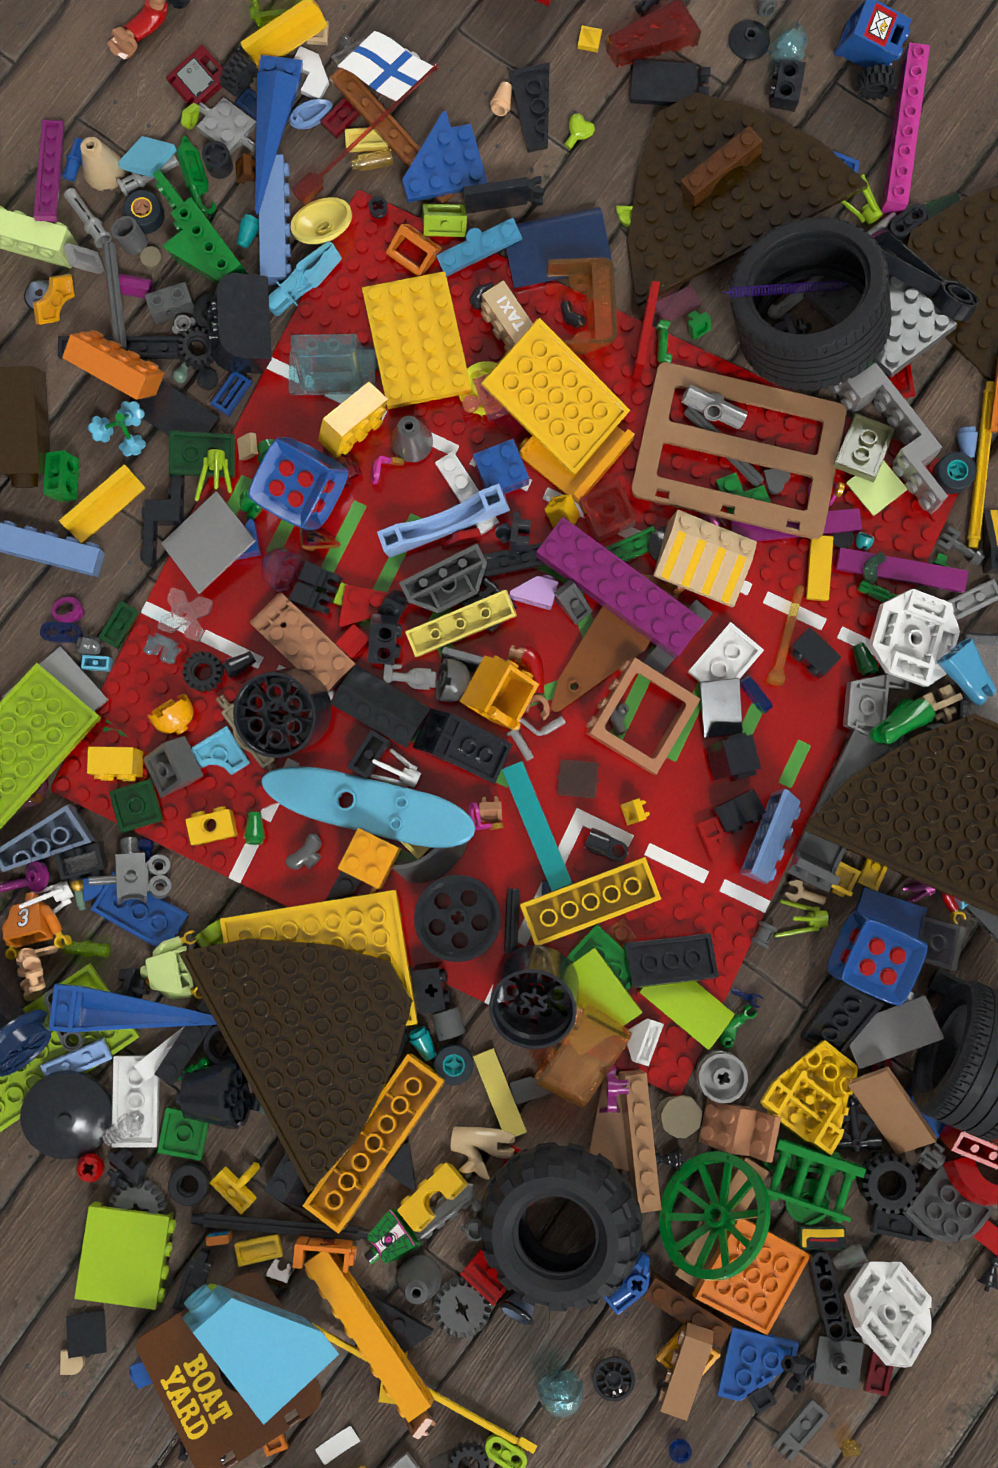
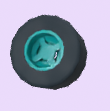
[933,452,977,494]
[434,1043,474,1086]

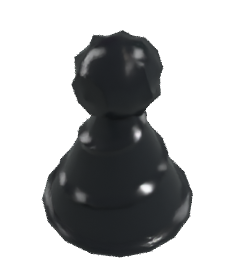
[655,1148,686,1171]
[977,1255,998,1292]

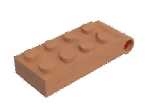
[249,592,356,694]

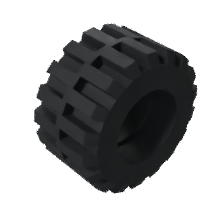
[857,1151,920,1214]

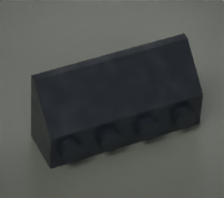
[330,665,431,748]
[264,1153,317,1209]

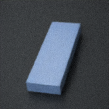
[40,1037,113,1076]

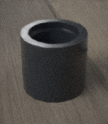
[202,141,234,179]

